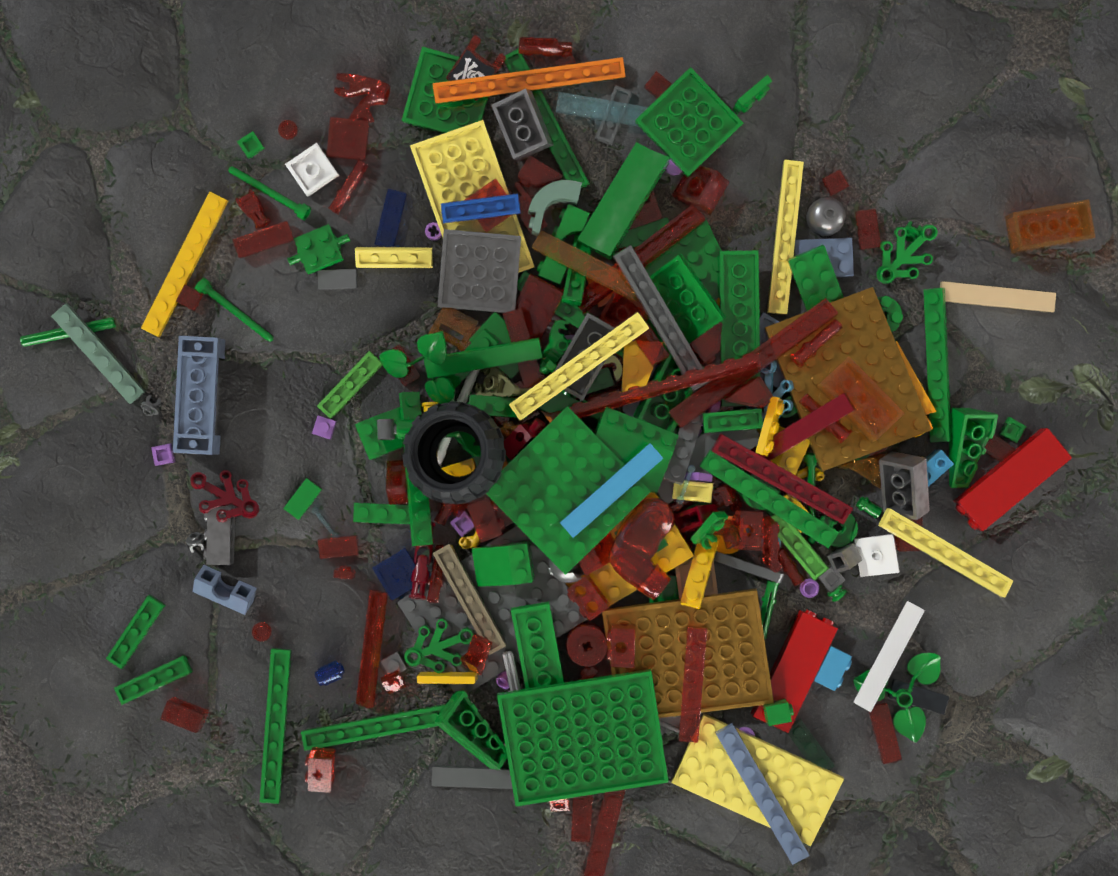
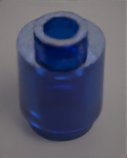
[315,661,345,686]

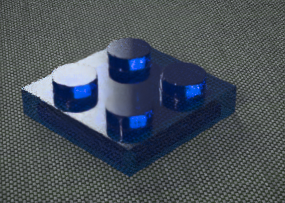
[372,548,416,600]

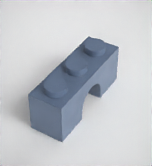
[192,565,257,615]

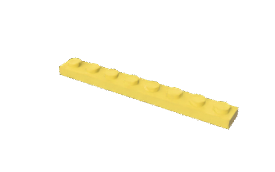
[767,160,804,315]
[509,312,649,421]
[878,508,1013,598]

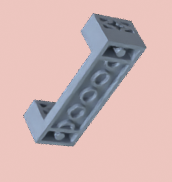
[173,336,225,455]

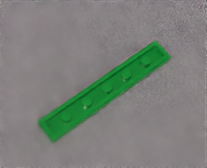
[424,338,543,378]

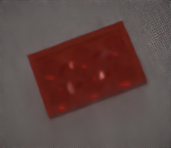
[507,274,564,341]

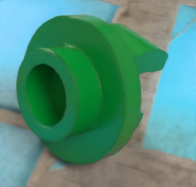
[901,221,922,242]

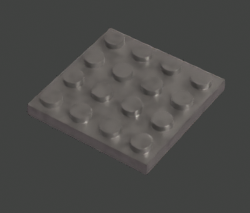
[438,229,521,314]

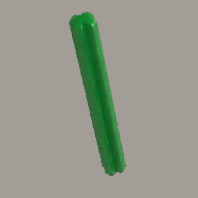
[20,317,116,346]

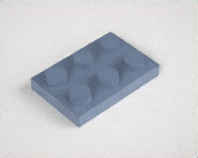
[794,238,854,278]

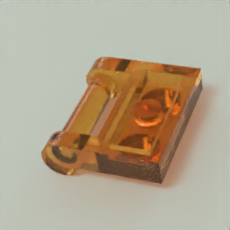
[429,307,479,352]

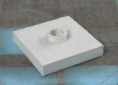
[285,143,339,197]
[854,534,900,577]

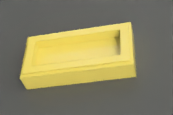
[672,480,713,503]

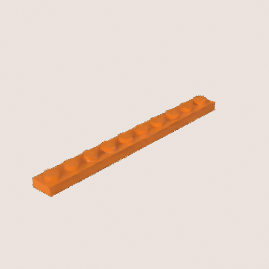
[432,57,626,104]

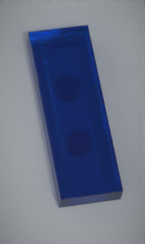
[375,189,407,247]

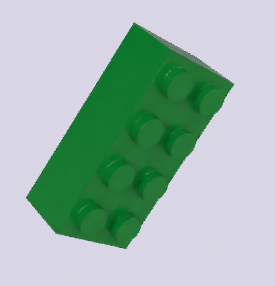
[633,349,705,432]

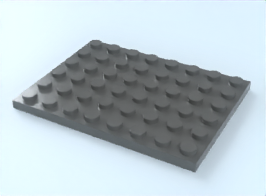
[397,526,588,694]

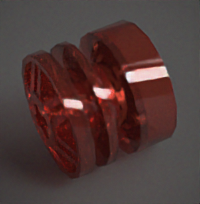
[566,622,607,667]

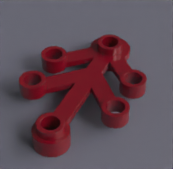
[190,470,259,523]

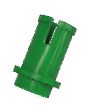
[856,496,882,519]

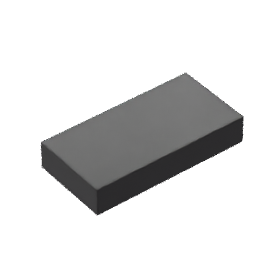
[318,269,357,290]

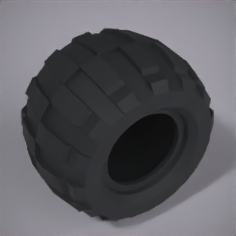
[402,401,506,504]

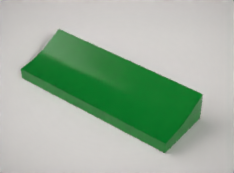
[577,142,670,260]

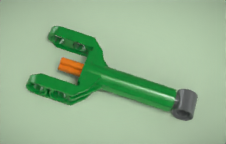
[377,402,481,457]

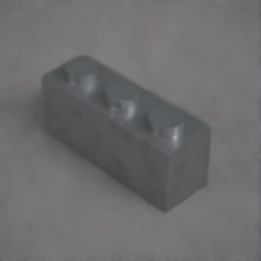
[204,506,235,565]

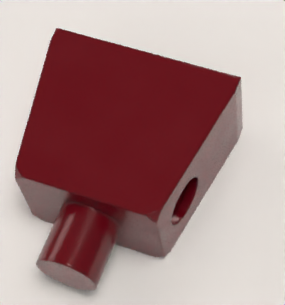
[504,418,545,460]
[673,504,720,533]

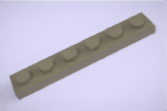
[433,543,507,655]

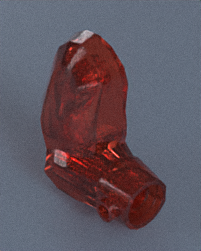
[608,498,675,600]

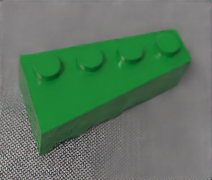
[434,691,507,770]

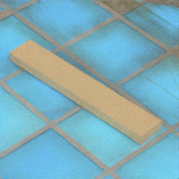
[940,281,1056,313]

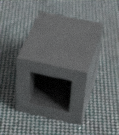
[827,543,862,573]

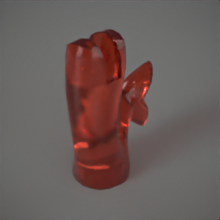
[334,73,390,122]

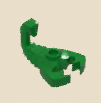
[539,320,571,374]

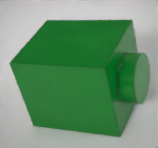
[763,699,794,726]

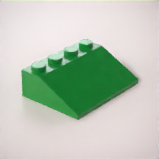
[594,407,679,494]

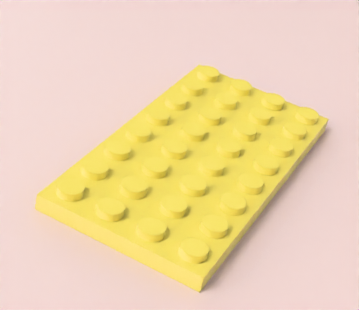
[410,120,534,273]
[671,713,844,846]

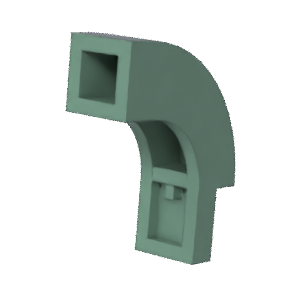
[528,180,582,236]

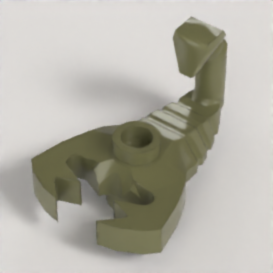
[475,366,530,397]

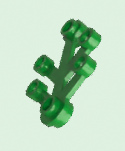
[876,224,938,284]
[404,618,475,673]

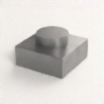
[818,565,845,592]
[381,651,408,678]

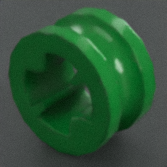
[827,584,847,602]

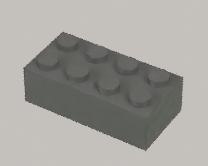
[554,313,615,400]

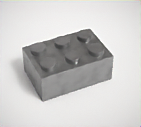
[492,89,553,161]
[879,451,930,520]

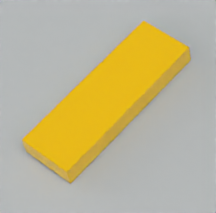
[417,672,478,684]

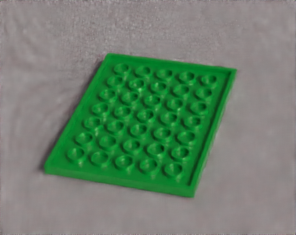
[497,669,668,807]

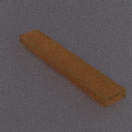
[532,230,636,301]

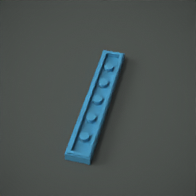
[560,443,663,538]

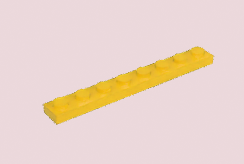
[141,192,228,337]

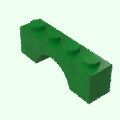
[537,204,590,286]

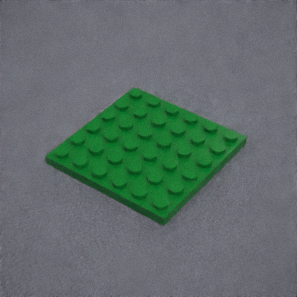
[486,406,651,575]

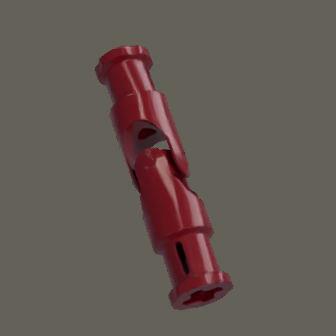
[409,522,436,600]

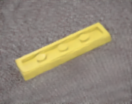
[355,247,433,268]

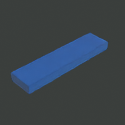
[441,194,521,224]

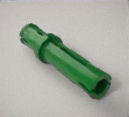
[760,580,779,639]

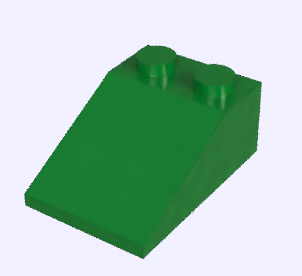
[355,407,403,460]
[472,541,535,587]

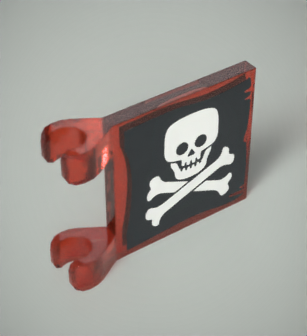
[445,35,506,101]

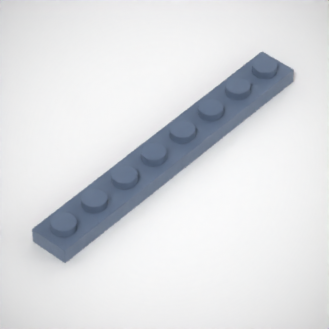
[716,723,809,865]

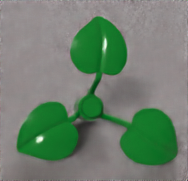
[379,331,455,404]
[853,652,941,743]

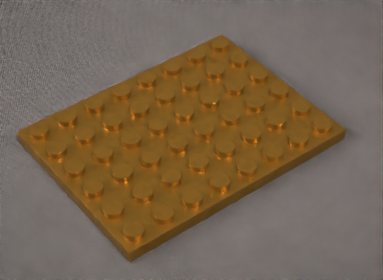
[764,287,932,472]
[602,588,774,718]

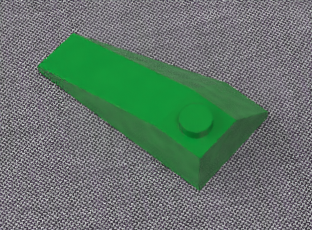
[949,408,998,488]

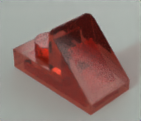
[460,634,492,676]

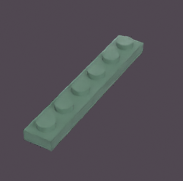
[51,303,146,404]

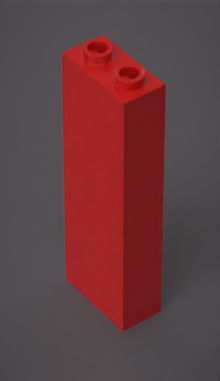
[953,428,1072,531]
[751,609,838,733]

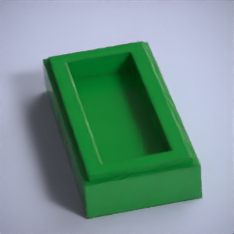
[283,478,323,520]

